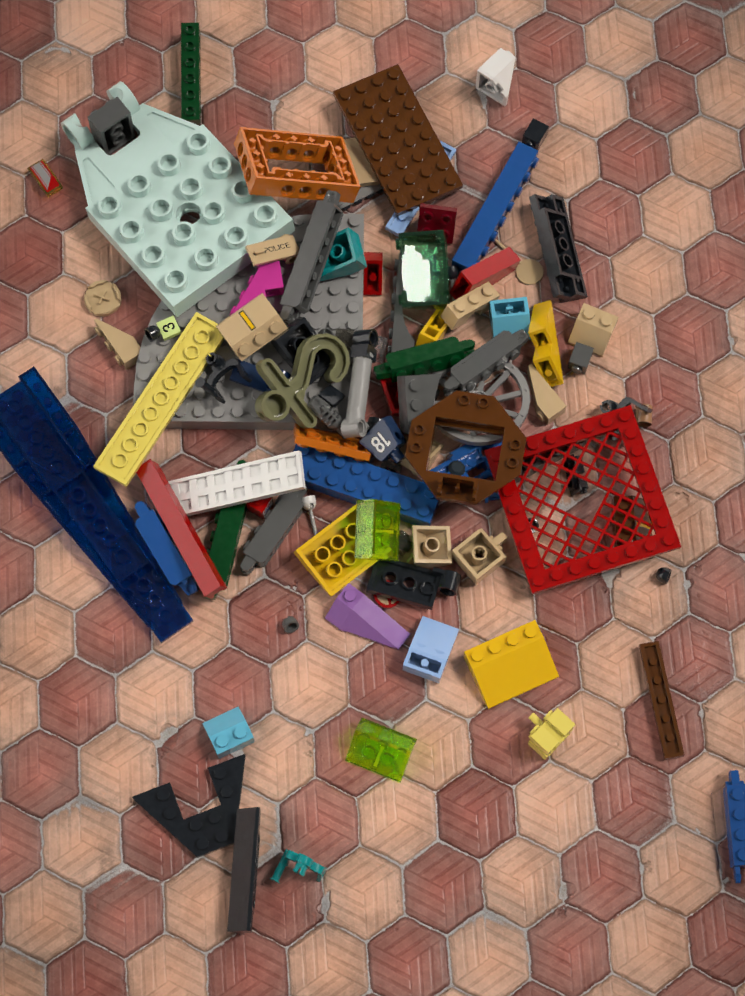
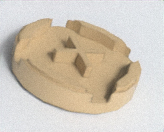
[84,280,122,317]

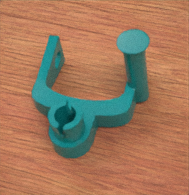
[269,849,327,884]

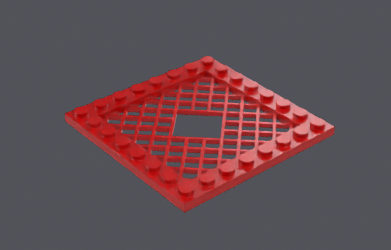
[484,405,681,595]

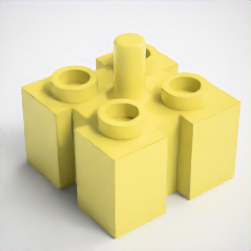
[528,708,575,760]

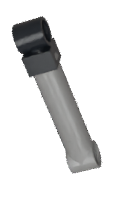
[341,329,379,438]

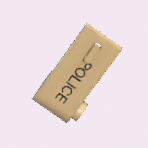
[245,234,300,267]

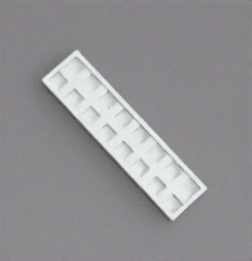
[168,450,306,516]

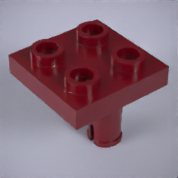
[416,203,457,244]

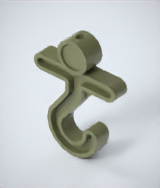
[255,333,350,429]

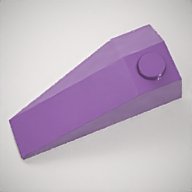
[325,583,410,650]

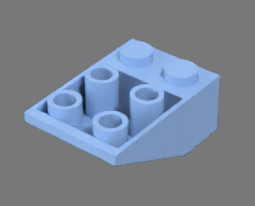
[402,616,459,683]

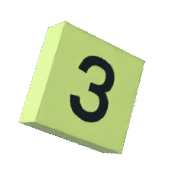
[156,316,181,341]

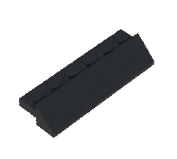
[529,194,588,303]
[227,807,261,935]

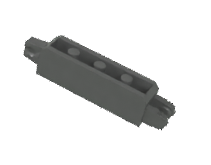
[443,329,529,396]
[240,488,307,575]

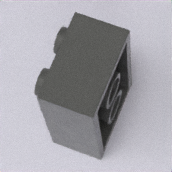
[88,97,136,155]

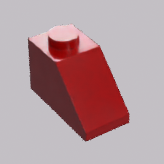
[363,252,383,295]

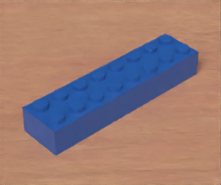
[293,444,440,526]

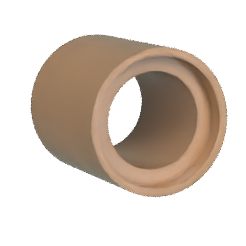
[635,404,652,427]

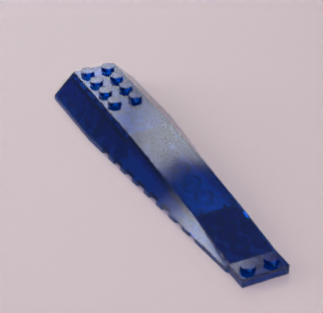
[0,366,193,644]

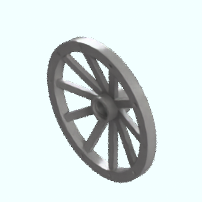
[433,362,530,446]

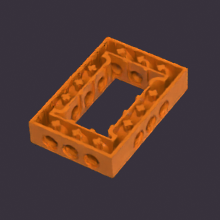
[234,127,361,203]

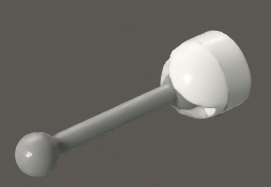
[302,495,318,537]

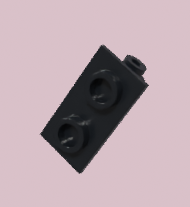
[563,454,589,496]

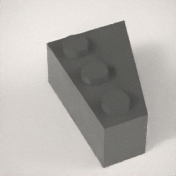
[397,374,441,434]

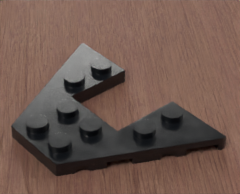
[132,754,246,858]

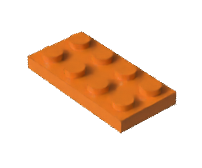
[293,423,371,462]

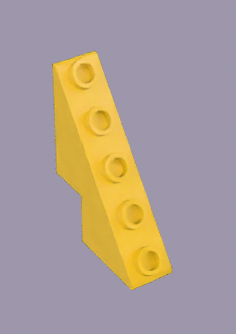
[528,300,564,387]

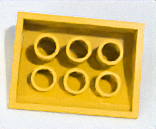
[293,504,392,597]
[463,620,559,709]

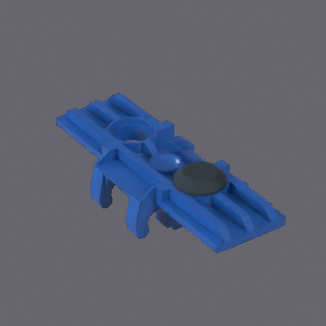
[429,441,502,479]

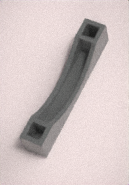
[387,253,421,354]

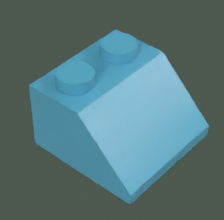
[202,707,255,759]

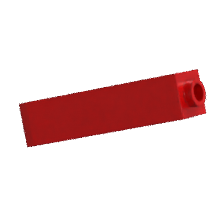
[449,247,521,300]

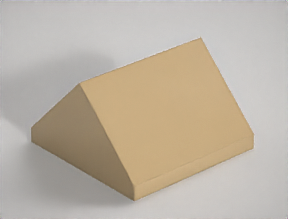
[412,525,452,569]

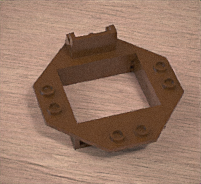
[405,390,527,505]

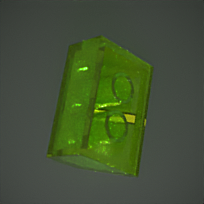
[355,499,400,561]
[345,718,417,783]

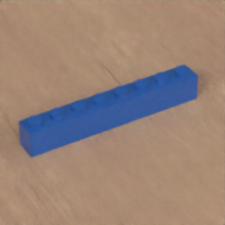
[451,142,539,272]

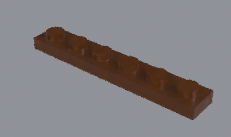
[639,641,685,760]

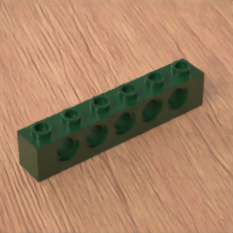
[181,23,201,126]

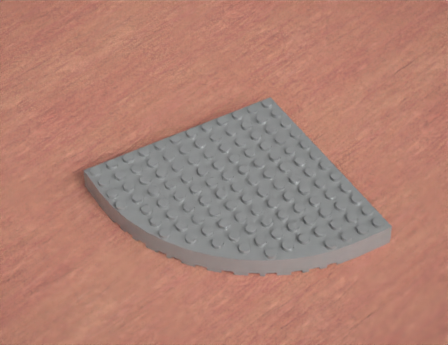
[133,214,364,430]

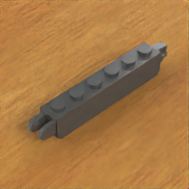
[280,190,344,324]

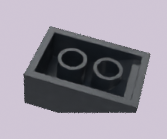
[270,317,330,385]

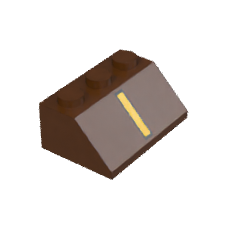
[611,495,652,547]

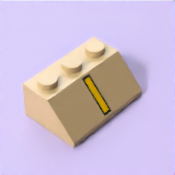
[216,293,288,362]

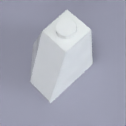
[475,48,515,106]

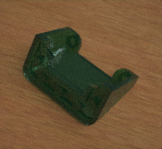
[396,230,450,309]

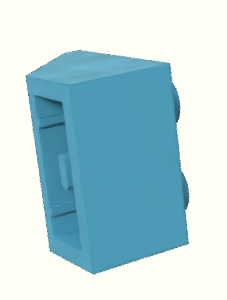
[489,297,531,340]

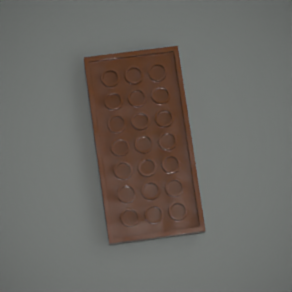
[333,64,463,216]

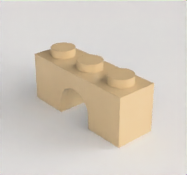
[441,281,500,331]

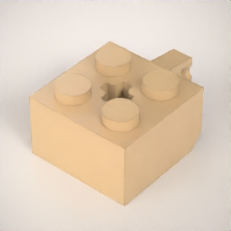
[452,528,508,585]

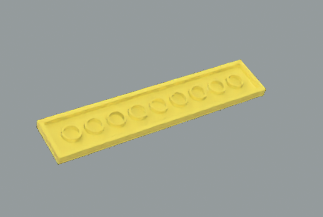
[93,312,224,487]

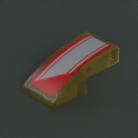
[27,159,63,197]

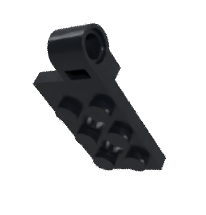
[366,557,461,610]

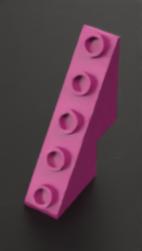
[230,261,284,315]

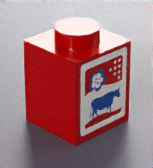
[246,497,273,519]

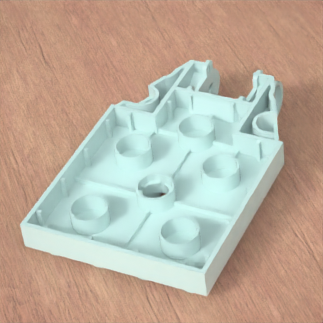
[61,81,295,317]

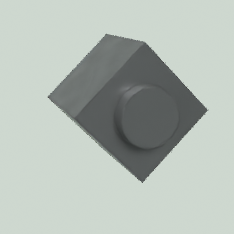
[568,342,594,374]

